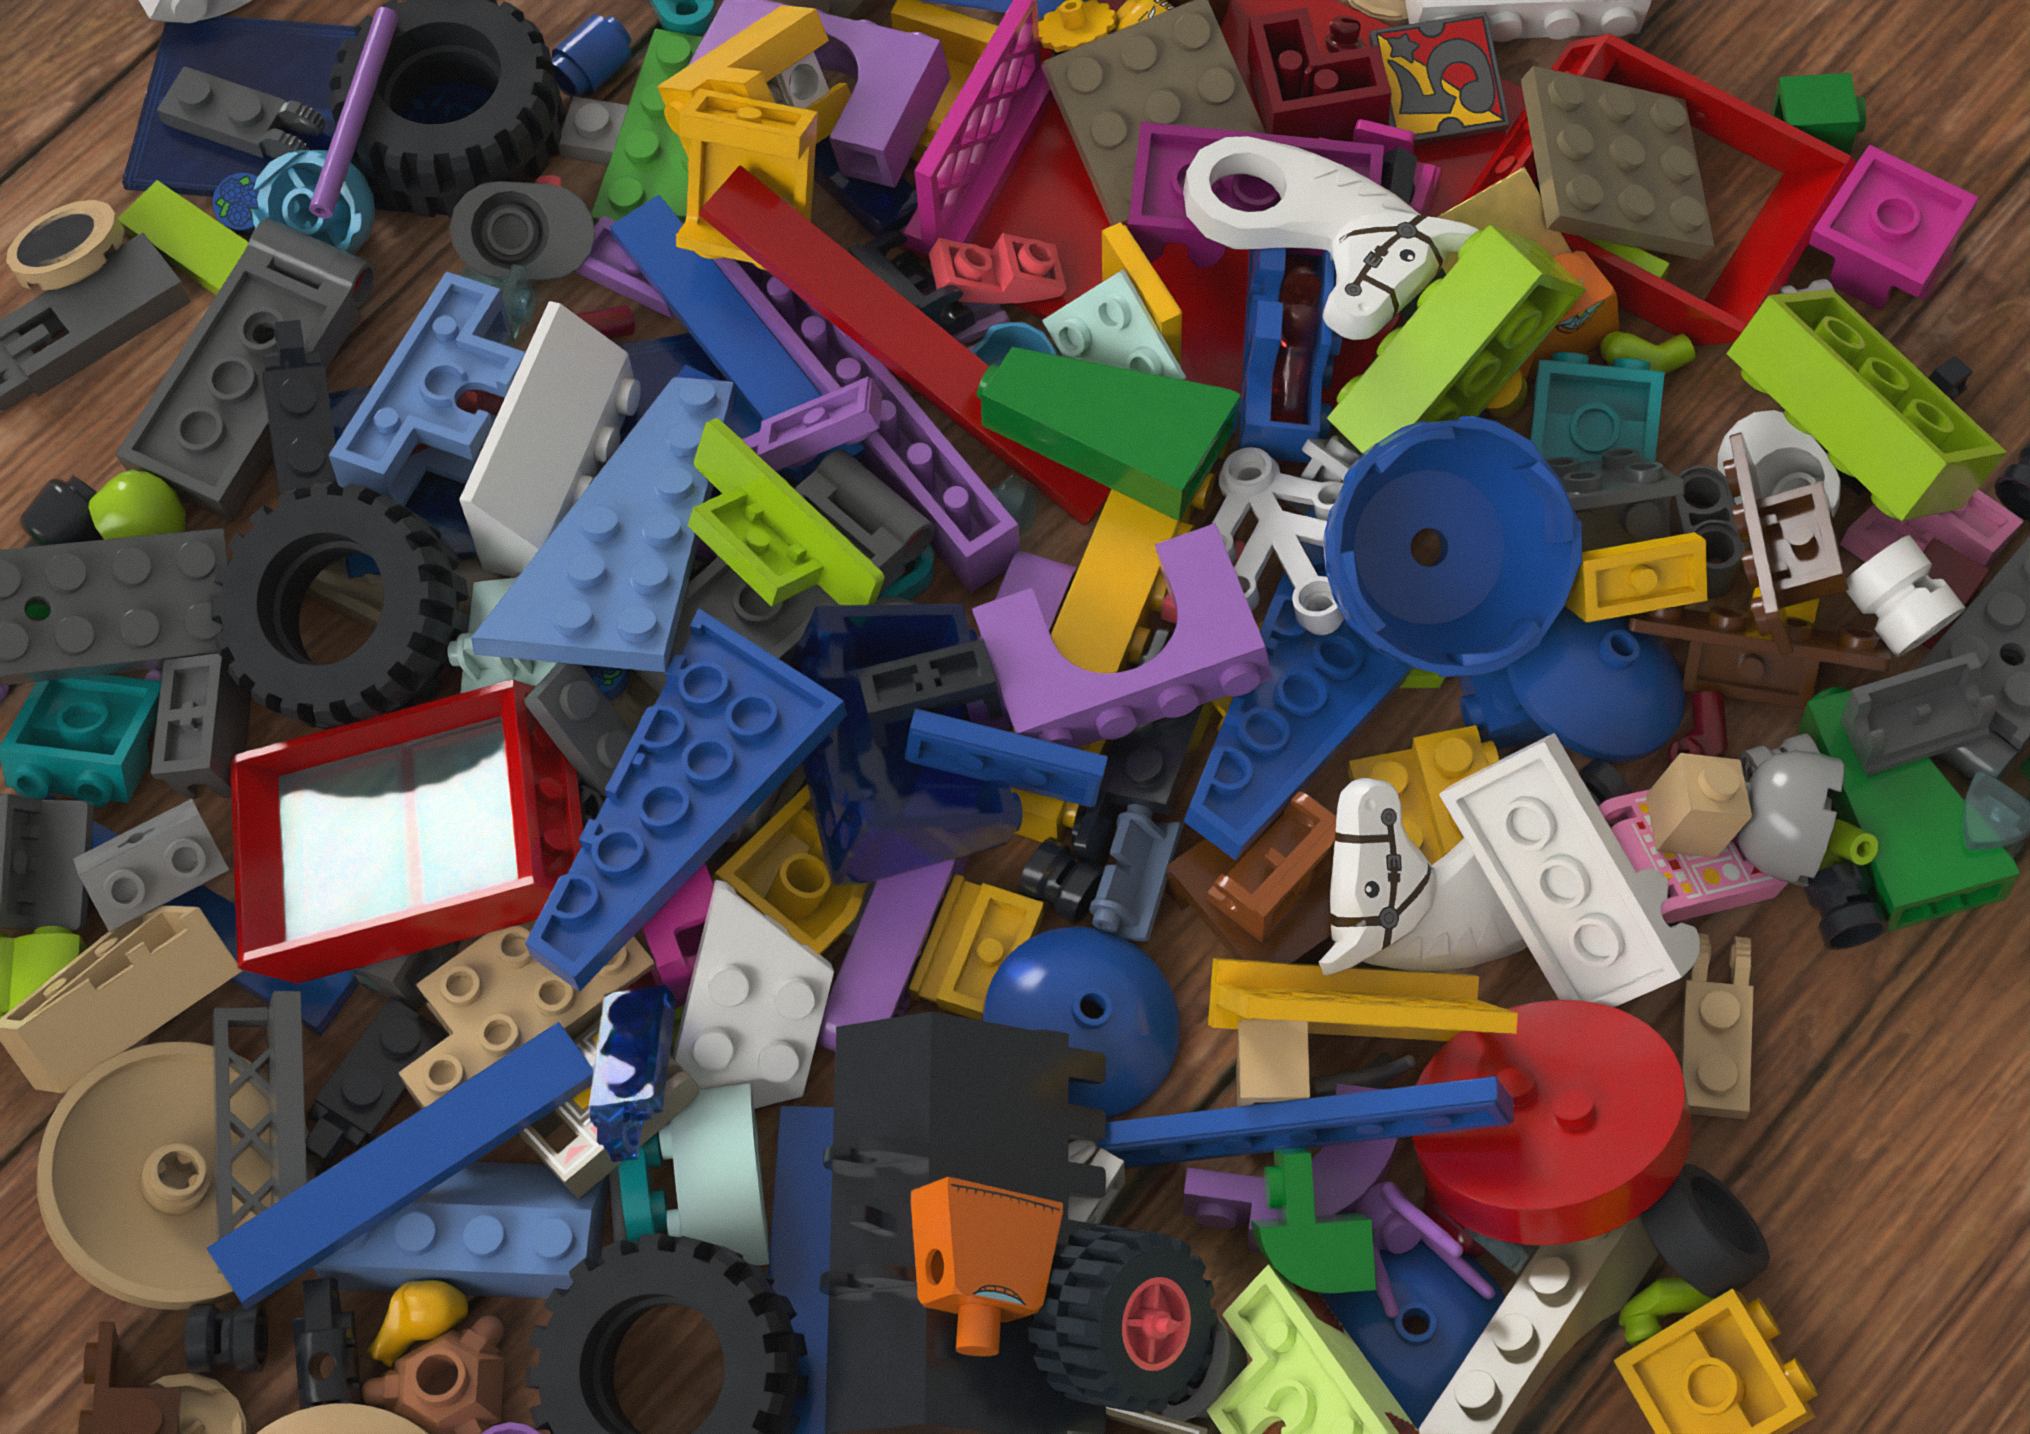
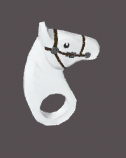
[1183,136,1479,340]
[1319,778,1528,975]

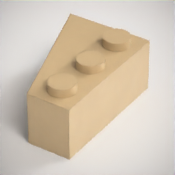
[0,906,242,1093]

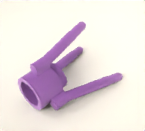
[1354,1181,1495,1318]

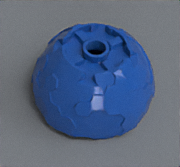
[1323,416,1582,677]

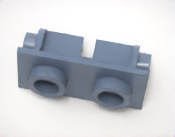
[1089,804,1184,941]

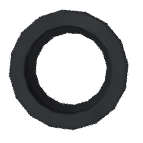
[1641,1164,1770,1299]

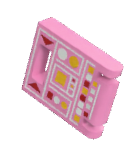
[1598,789,1788,924]

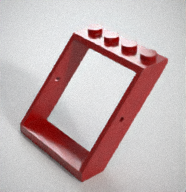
[1460,34,1857,346]

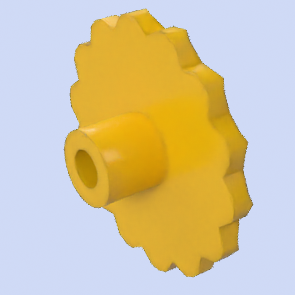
[1038,0,1116,53]

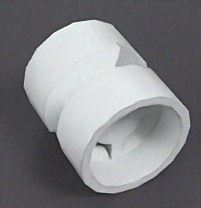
[1846,535,1966,658]

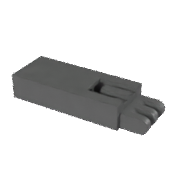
[0,233,191,411]

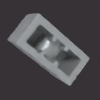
[73,799,229,932]

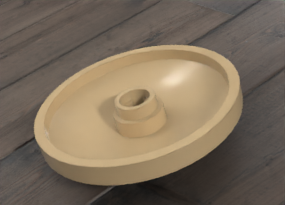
[36,1042,316,1310]

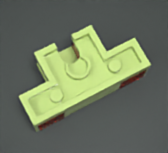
[1206,1264,1420,1434]

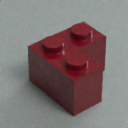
[1247,8,1392,142]

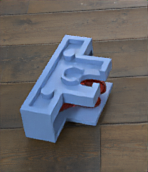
[329,271,526,506]

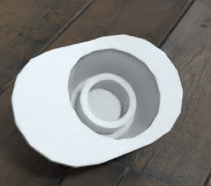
[1718,410,1841,519]

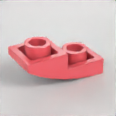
[929,233,1067,304]

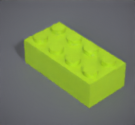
[1327,224,1587,454]
[1726,289,2007,521]

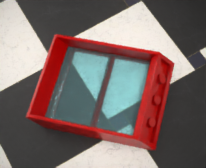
[230,679,583,984]

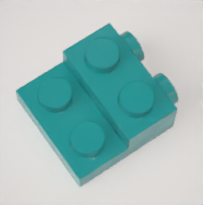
[1530,352,1665,463]
[0,675,162,808]

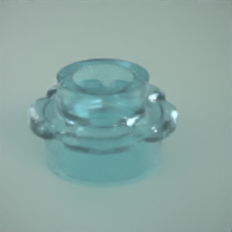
[991,474,1037,532]

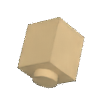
[1646,753,1752,858]

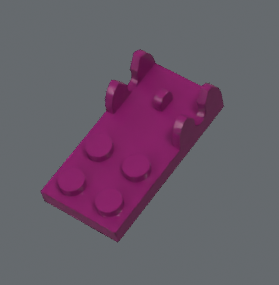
[1128,122,1384,268]

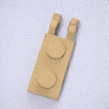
[1680,933,1753,1120]

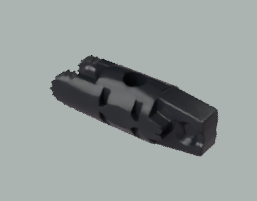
[292,1277,362,1410]

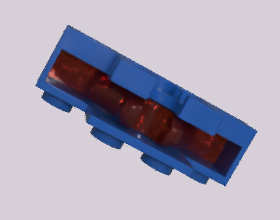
[1238,248,1342,463]

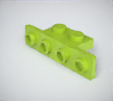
[687,418,884,622]

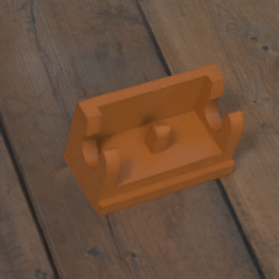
[1207,791,1337,944]

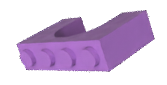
[688,0,951,188]
[972,523,1272,748]

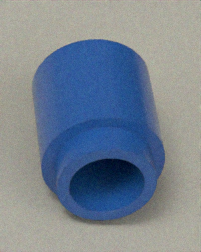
[552,14,632,99]

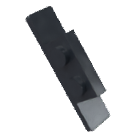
[1072,628,1214,868]

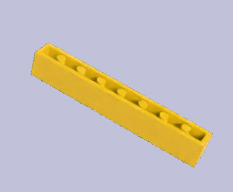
[983,431,1235,842]

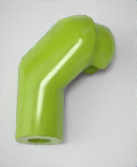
[1600,331,1696,375]
[1818,819,1878,871]
[1619,1278,1714,1347]

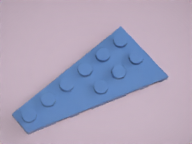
[471,377,735,672]

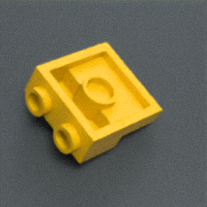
[1348,725,1499,865]
[1613,1288,1818,1434]

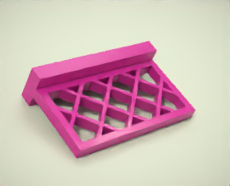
[903,0,1054,255]

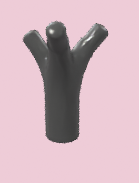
[1313,1052,1415,1097]

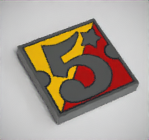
[1368,12,1509,146]

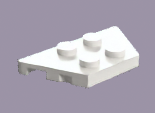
[672,880,834,1109]

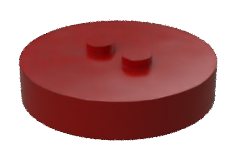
[1411,1000,1692,1245]

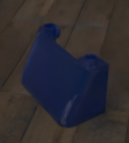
[790,604,1022,885]

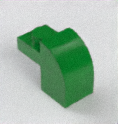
[1251,1147,1376,1293]

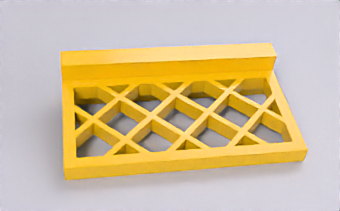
[1208,958,1518,1041]

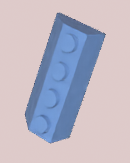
[313,1156,609,1299]

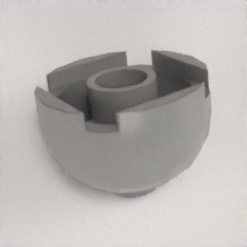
[1738,750,1844,887]

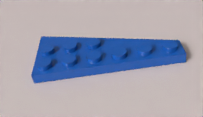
[1183,507,1414,861]
[525,608,847,992]

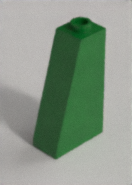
[977,347,1241,521]
[1797,686,2020,933]

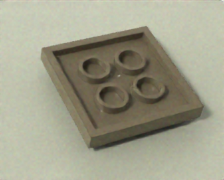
[1041,0,1266,226]
[1521,66,1715,260]

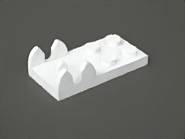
[1439,733,1700,1008]

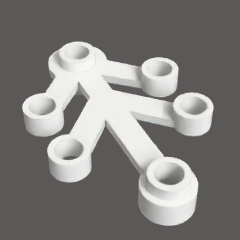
[1212,447,1345,635]

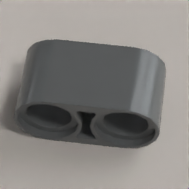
[1669,465,1745,599]

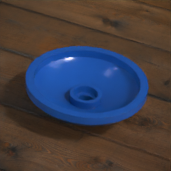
[1507,606,1686,762]
[982,927,1180,1120]
[1319,1239,1506,1430]

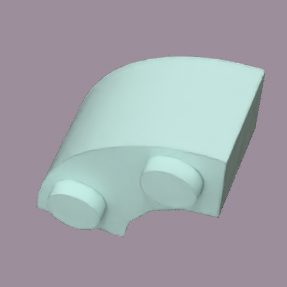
[659,1083,769,1266]

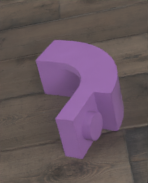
[1184,1083,1398,1251]

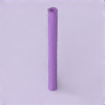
[309,7,399,218]

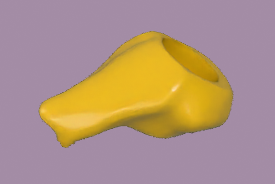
[367,1280,468,1367]

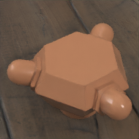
[361,1315,505,1434]

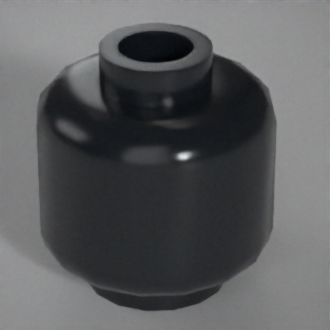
[20,475,104,547]

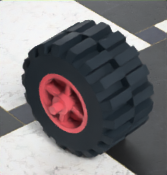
[1028,1225,1217,1414]

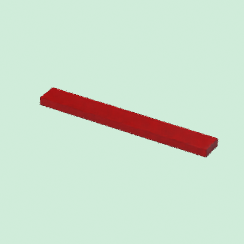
[699,165,1111,526]

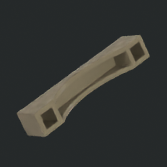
[1418,1216,1658,1434]

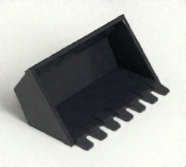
[819,1012,1106,1434]

